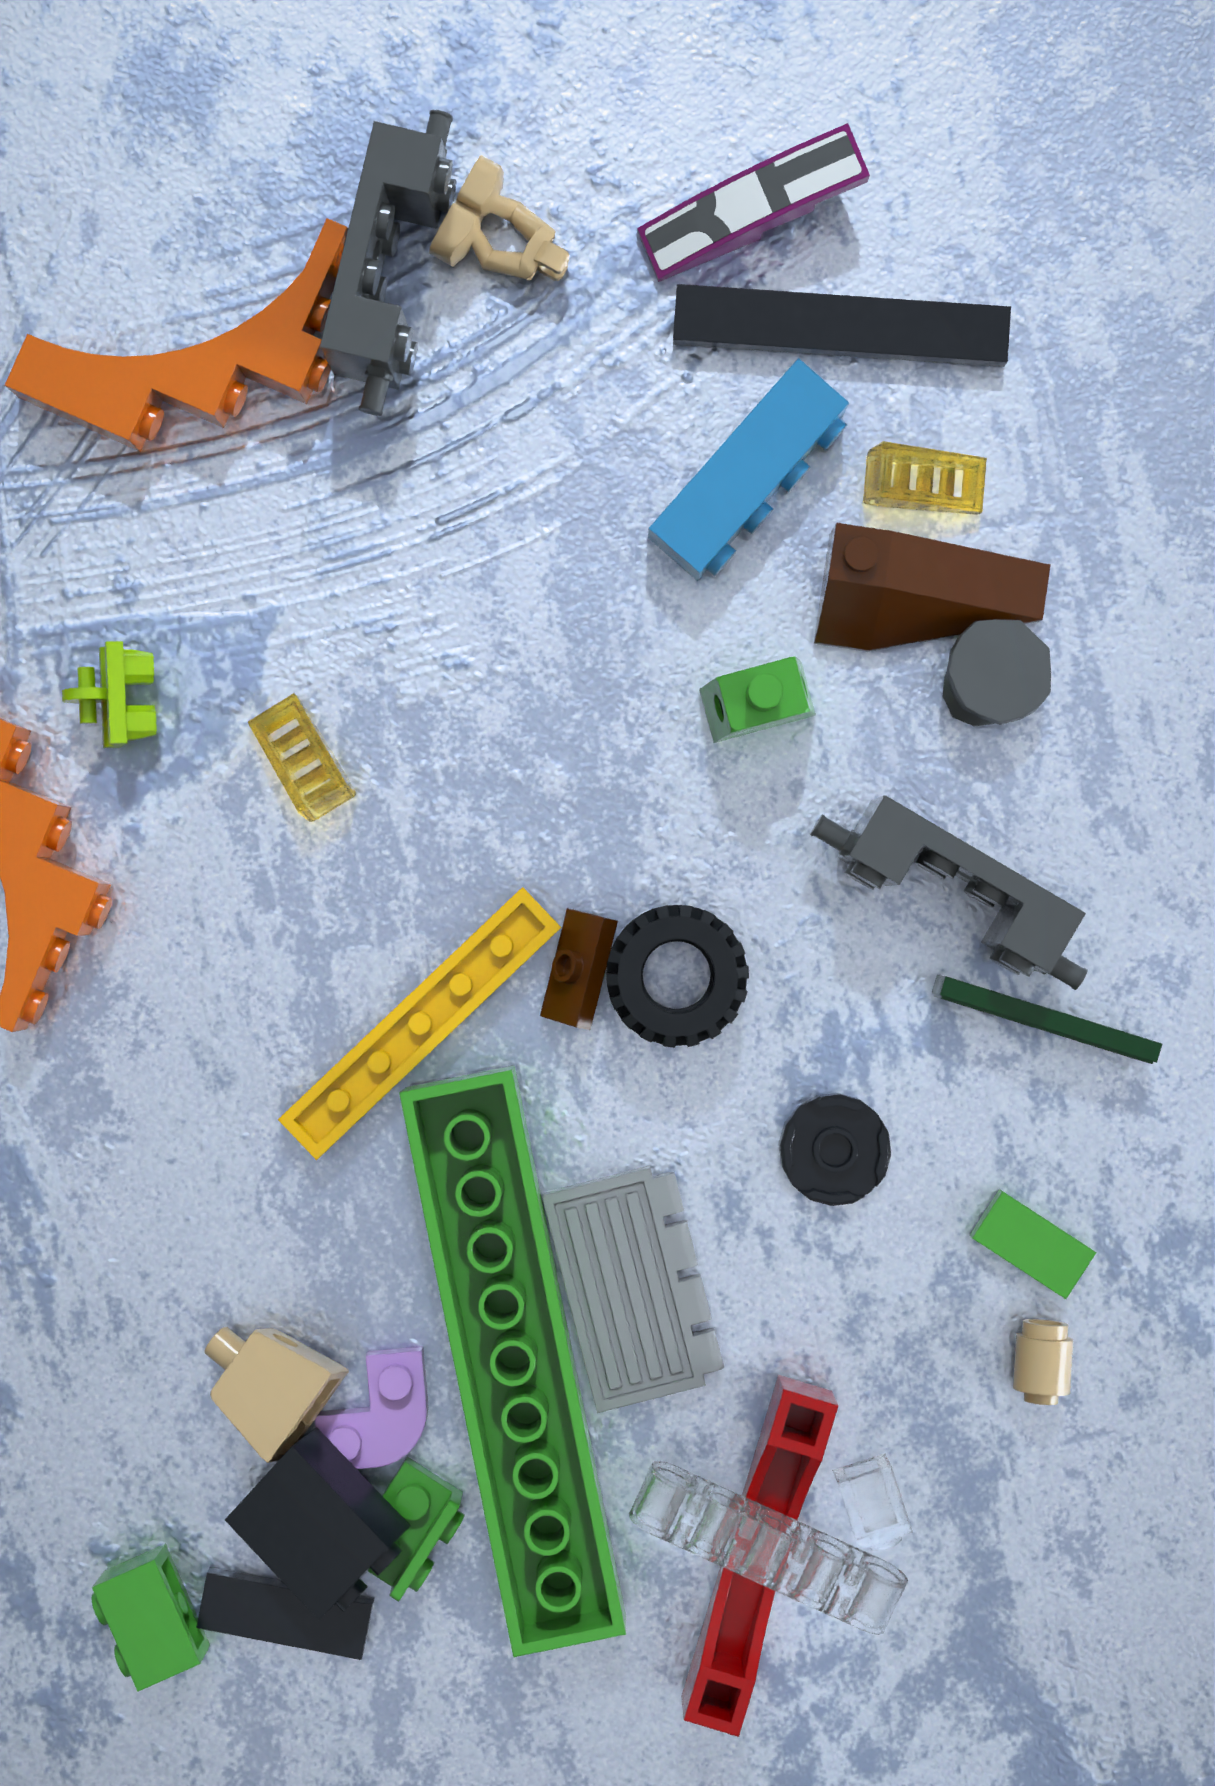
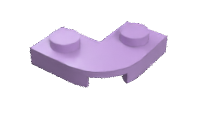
[315,1346,428,1469]

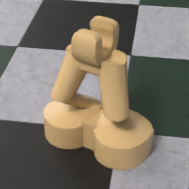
[429,155,570,281]

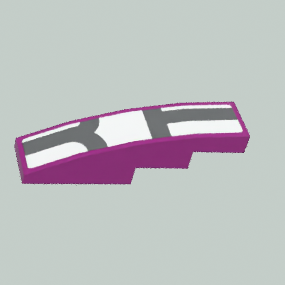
[637,123,870,282]

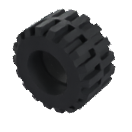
[606,905,749,1048]

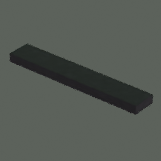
[673,284,1011,367]

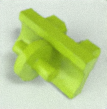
[62,641,157,748]

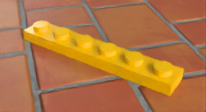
[278,887,562,1160]

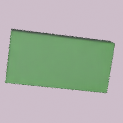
[969,1189,1097,1299]

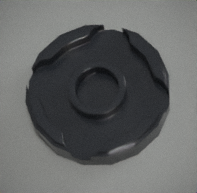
[778,1093,891,1206]

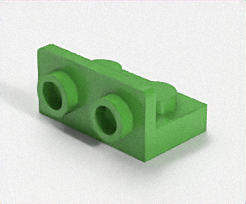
[368,1456,465,1602]

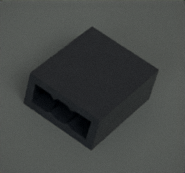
[225,1427,411,1621]

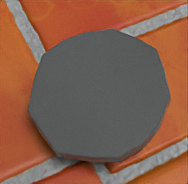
[943,619,1051,726]

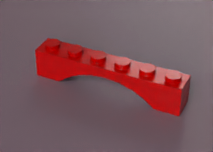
[681,1375,839,1737]

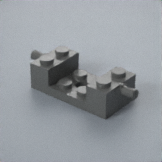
[320,110,457,416]
[810,795,1088,990]

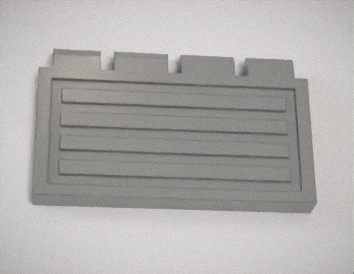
[542,1166,724,1413]

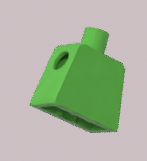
[699,656,816,743]

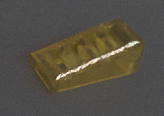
[863,441,987,515]
[248,693,356,822]

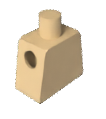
[205,1327,349,1463]

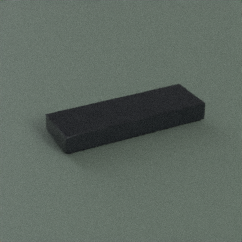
[196,1567,374,1660]

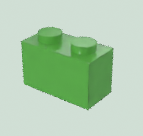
[91,1543,210,1692]

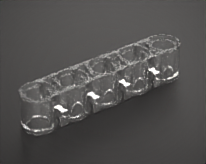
[629,1461,908,1635]

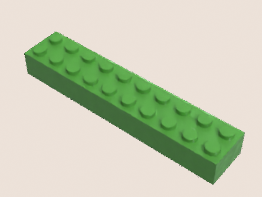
[399,1065,626,1657]

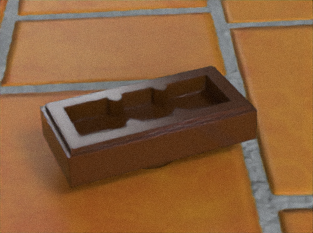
[540,908,618,1030]

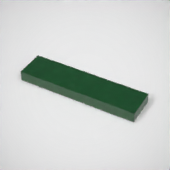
[932,975,1163,1064]

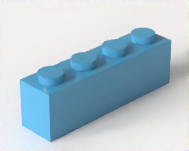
[648,358,849,581]

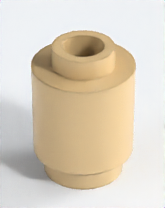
[1013,1319,1073,1405]

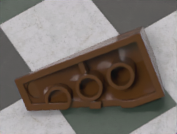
[814,523,1051,652]

